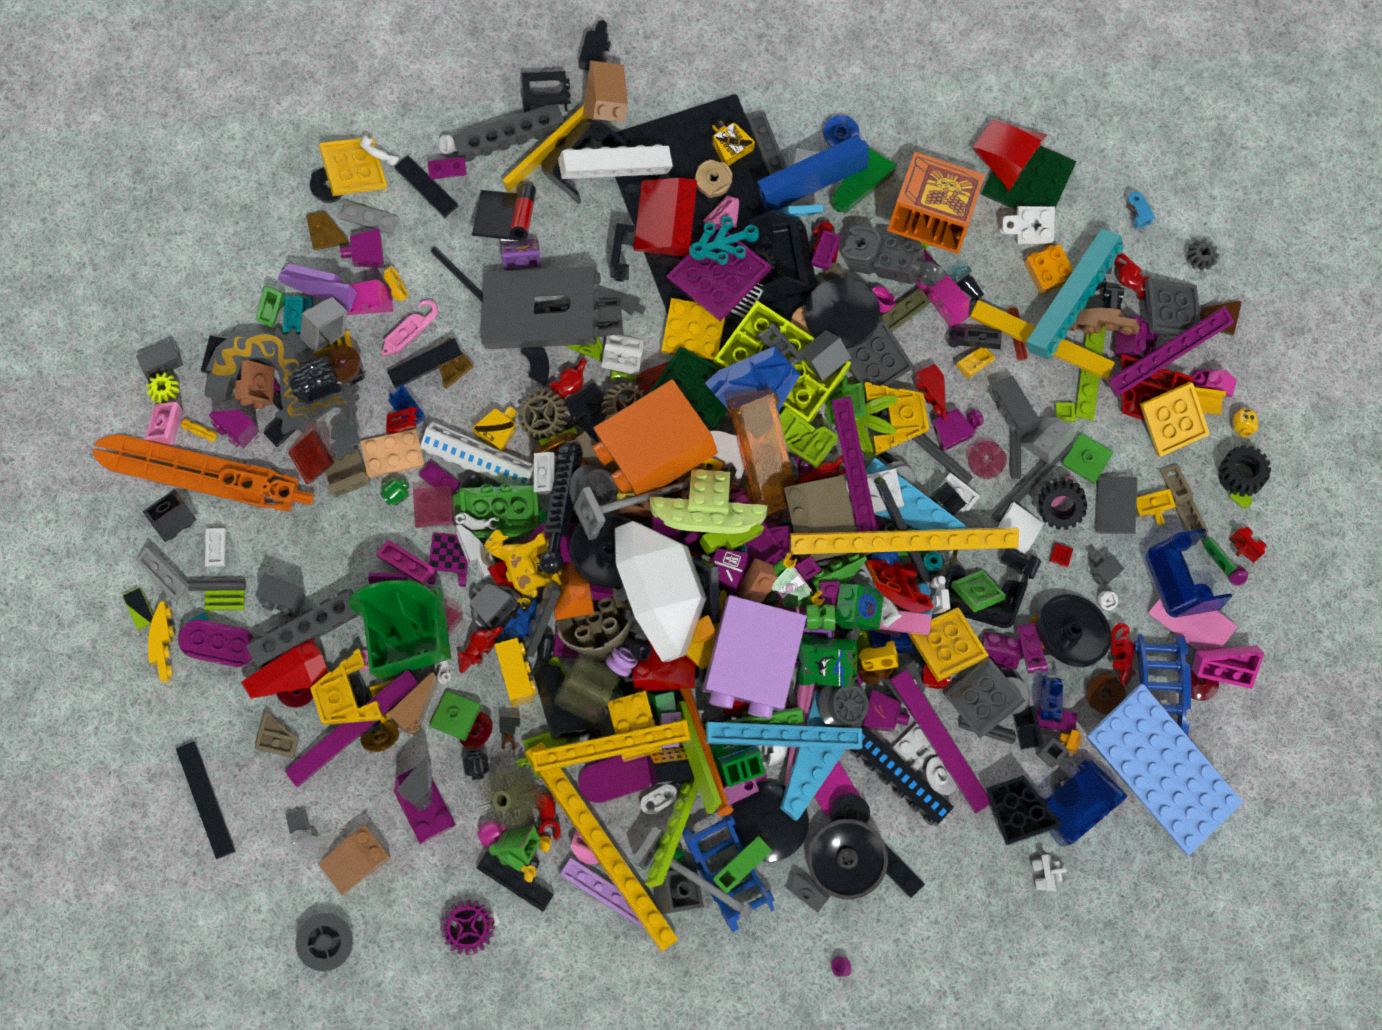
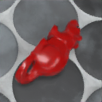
[1114,253,1150,299]
[542,358,587,405]
[795,456,846,485]
[1111,623,1136,688]
[457,626,503,673]

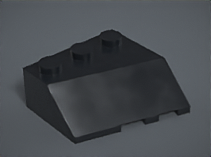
[986,775,1063,846]

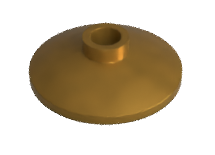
[360,721,399,752]

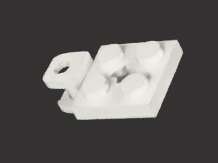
[999,206,1055,244]

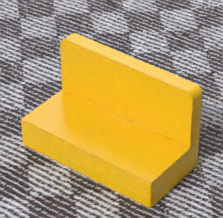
[1195,387,1226,415]

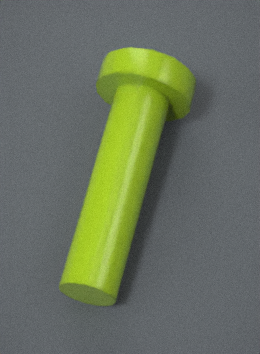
[611,370,645,382]

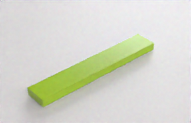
[676,701,722,814]

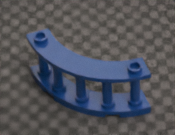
[1134,634,1191,736]
[682,814,775,933]

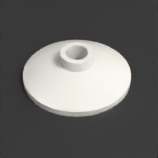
[926,757,957,795]

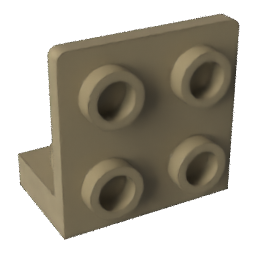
[322,449,370,498]

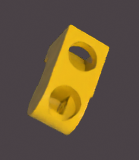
[859,641,898,671]

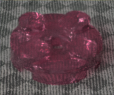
[968,441,1007,479]

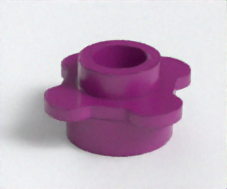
[967,409,984,430]

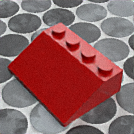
[634,178,697,257]
[633,634,695,692]

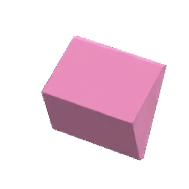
[144,402,183,446]

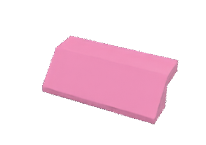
[1148,578,1238,651]

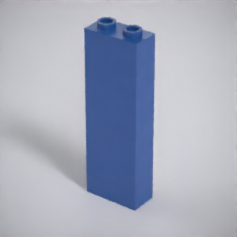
[757,134,870,212]

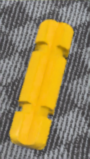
[181,418,218,442]

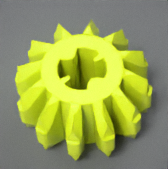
[146,372,180,404]

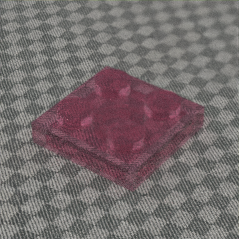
[413,486,454,528]

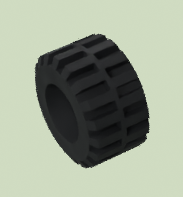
[1218,445,1271,497]
[1038,477,1087,530]

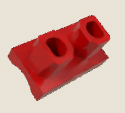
[1229,526,1267,563]

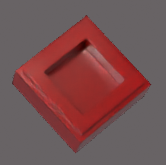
[1049,543,1073,567]

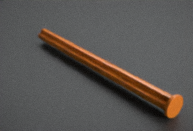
[680,689,733,816]

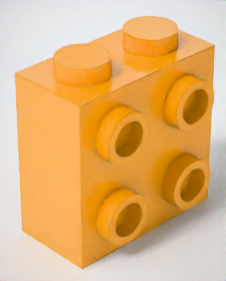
[1024,244,1073,296]

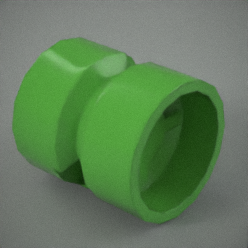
[806,605,835,630]

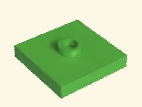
[1061,433,1113,484]
[951,570,1006,612]
[429,690,482,741]

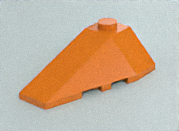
[554,563,594,620]

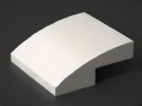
[601,335,644,375]

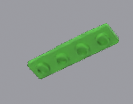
[723,707,804,726]

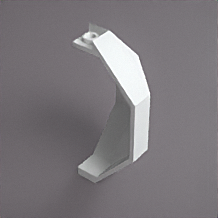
[615,521,706,662]

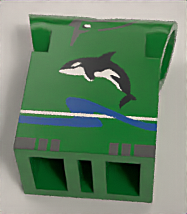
[798,635,857,687]
[709,744,766,788]

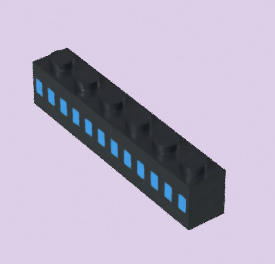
[849,726,954,826]

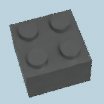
[255,574,306,618]

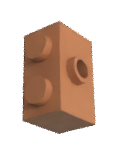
[737,559,777,604]

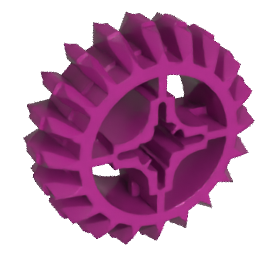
[440,900,496,955]

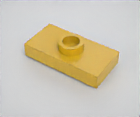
[955,347,996,379]

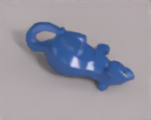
[495,598,540,644]

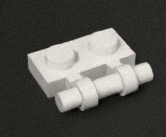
[926,576,950,617]
[891,724,936,772]

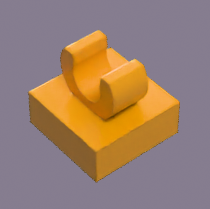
[1059,730,1082,755]

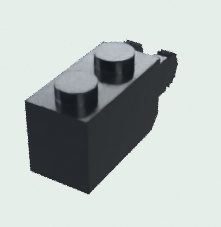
[579,20,611,71]

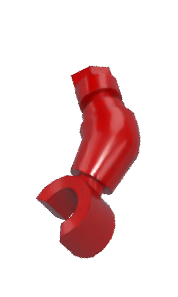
[522,781,561,842]

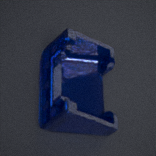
[1041,759,1128,847]

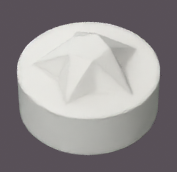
[439,135,455,154]
[1098,590,1118,611]

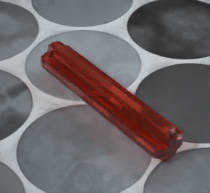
[1007,307,1028,361]

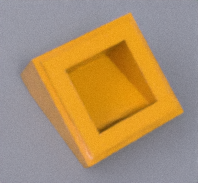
[693,615,716,644]

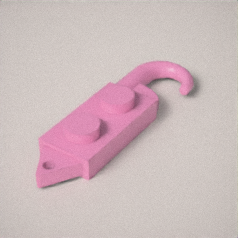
[381,300,438,356]

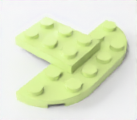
[650,469,768,534]

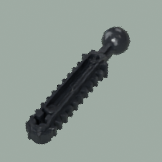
[539,441,583,575]

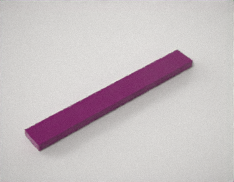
[1106,306,1235,397]
[832,396,878,532]
[285,669,419,787]
[889,669,991,813]

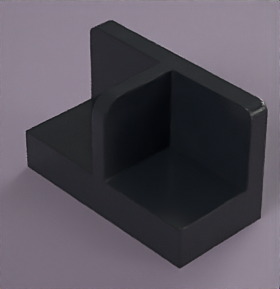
[929,482,967,516]
[1012,705,1043,750]

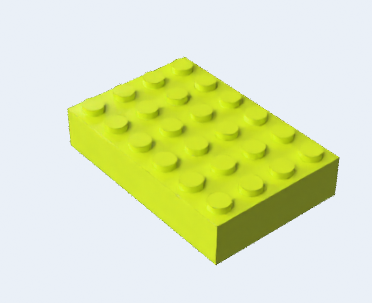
[714,301,851,424]

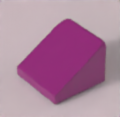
[590,583,614,600]

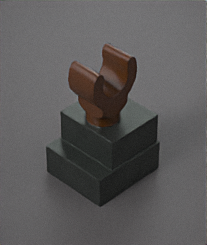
[500,717,521,750]

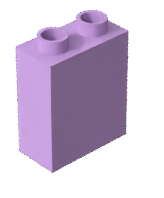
[702,595,807,719]

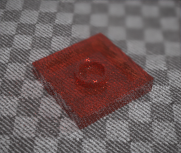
[288,431,335,484]

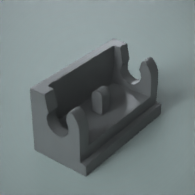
[136,341,183,381]

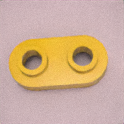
[383,266,409,302]

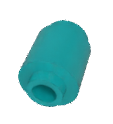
[923,552,943,575]

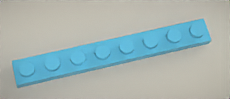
[706,722,862,750]

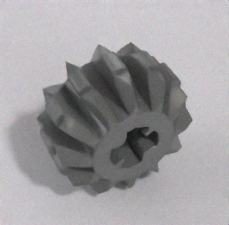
[1187,239,1219,271]

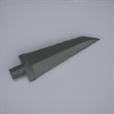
[598,285,646,315]

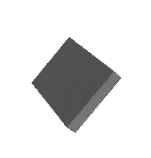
[1096,477,1138,534]

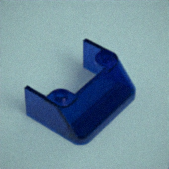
[1145,528,1232,618]

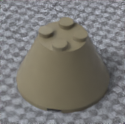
[556,588,633,662]

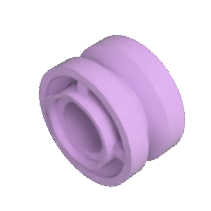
[606,646,638,676]

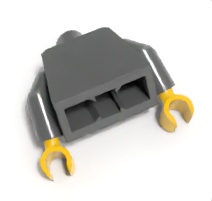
[470,584,531,639]

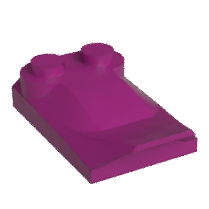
[394,767,456,845]

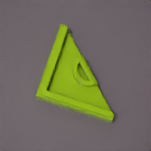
[565,338,604,362]

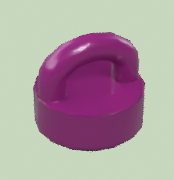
[795,456,814,473]
[1228,566,1249,586]
[831,956,851,977]

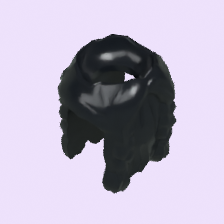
[288,357,341,404]

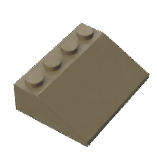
[784,475,857,561]

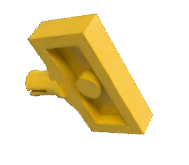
[1136,489,1176,526]

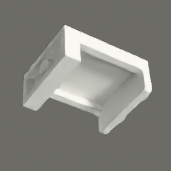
[534,452,558,495]

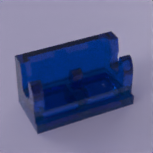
[388,384,425,429]
[1040,676,1063,721]

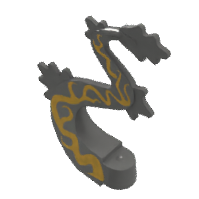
[205,329,360,460]

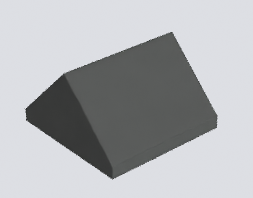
[799,330,851,382]

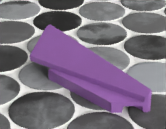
[278,263,357,312]

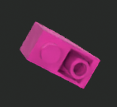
[1191,370,1237,397]

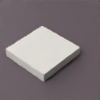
[997,502,1044,555]

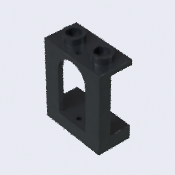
[522,71,571,112]
[610,223,635,282]

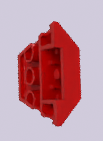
[972,120,1048,191]
[1121,354,1194,421]
[865,560,934,613]

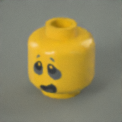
[1233,408,1258,437]

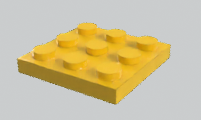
[319,137,387,196]
[661,298,725,362]
[1140,382,1210,457]
[908,607,989,682]

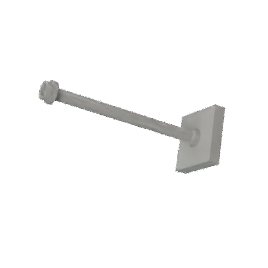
[574,477,691,540]
[632,826,753,919]

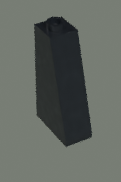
[533,664,595,740]

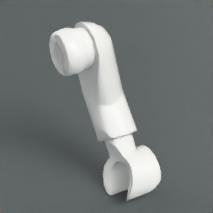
[360,136,399,165]
[455,512,499,530]
[437,660,451,684]

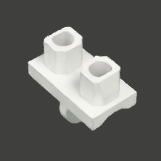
[1032,854,1067,892]

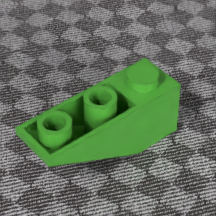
[810,552,867,598]
[713,836,773,894]

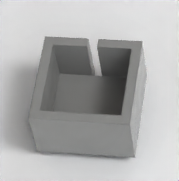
[300,297,347,352]

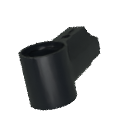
[1102,285,1124,310]
[1000,548,1042,579]

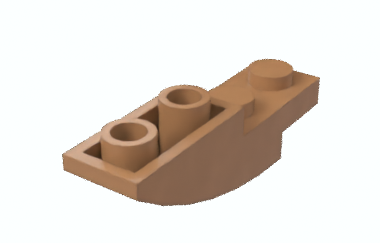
[1069,308,1140,335]

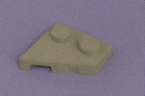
[254,712,299,759]

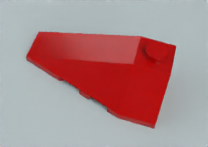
[241,639,328,699]

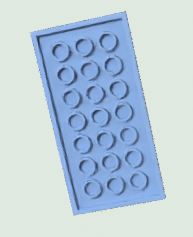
[1086,684,1243,856]

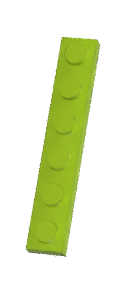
[1075,328,1106,421]
[645,779,699,888]

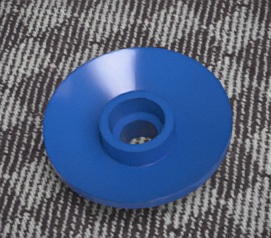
[823,115,860,147]

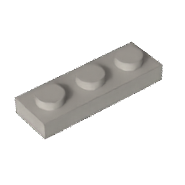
[340,201,399,236]
[136,545,190,600]

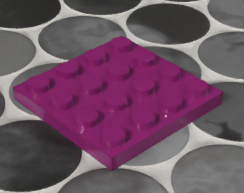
[666,224,772,322]

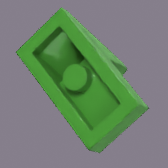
[255,285,285,327]

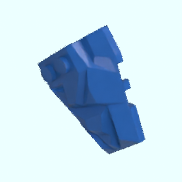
[705,346,800,440]

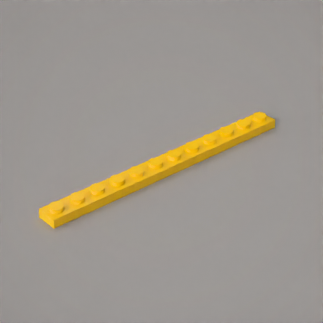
[790,527,1019,554]
[525,742,678,952]

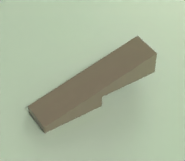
[1160,464,1208,542]

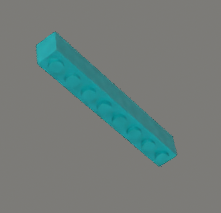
[1026,229,1124,360]

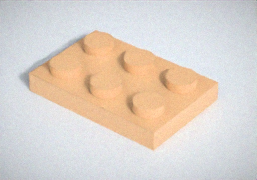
[360,429,425,478]

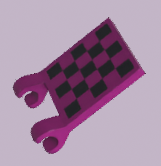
[427,533,468,587]

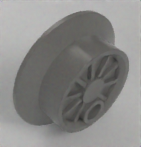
[569,465,618,513]
[818,682,869,728]
[296,914,353,971]

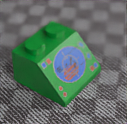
[835,584,884,630]

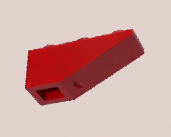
[914,364,947,421]

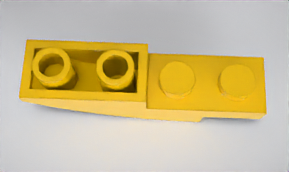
[148,601,175,683]

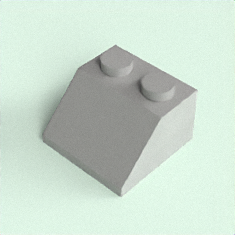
[1021,417,1074,465]

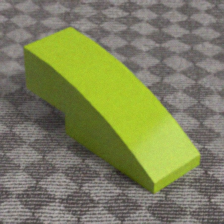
[699,525,764,555]

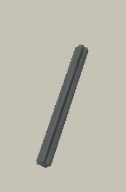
[882,408,973,485]
[992,442,1073,522]

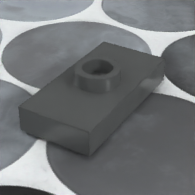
[786,872,830,912]

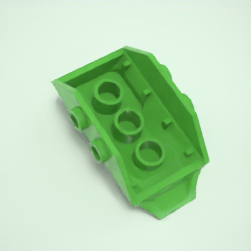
[453,484,540,540]

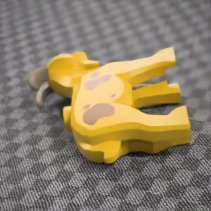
[481,529,563,598]

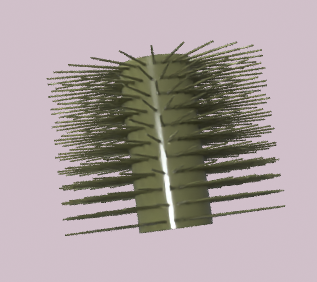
[555,654,620,724]
[476,764,548,831]

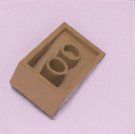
[583,61,628,122]
[388,672,438,736]
[319,824,391,896]

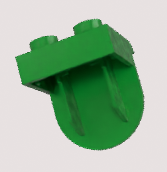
[349,580,451,680]

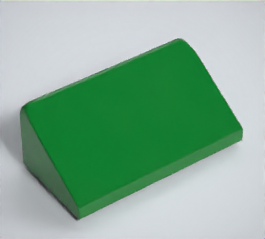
[1204,537,1238,576]

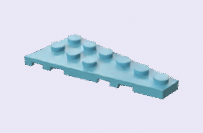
[866,458,967,530]
[780,690,861,821]

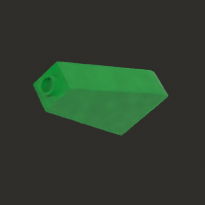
[830,148,897,213]

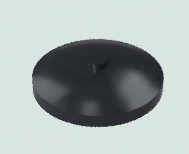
[804,278,880,349]
[569,513,631,588]
[1037,594,1111,667]
[730,782,809,862]
[808,818,888,900]

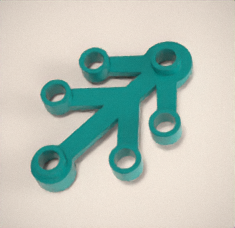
[689,216,759,265]

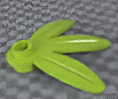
[855,396,898,458]

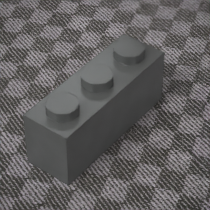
[990,375,1040,437]

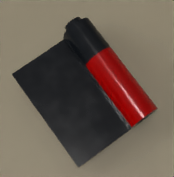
[472,183,537,241]

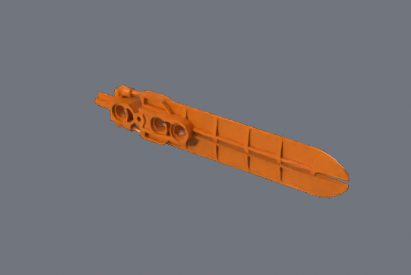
[92,435,315,512]

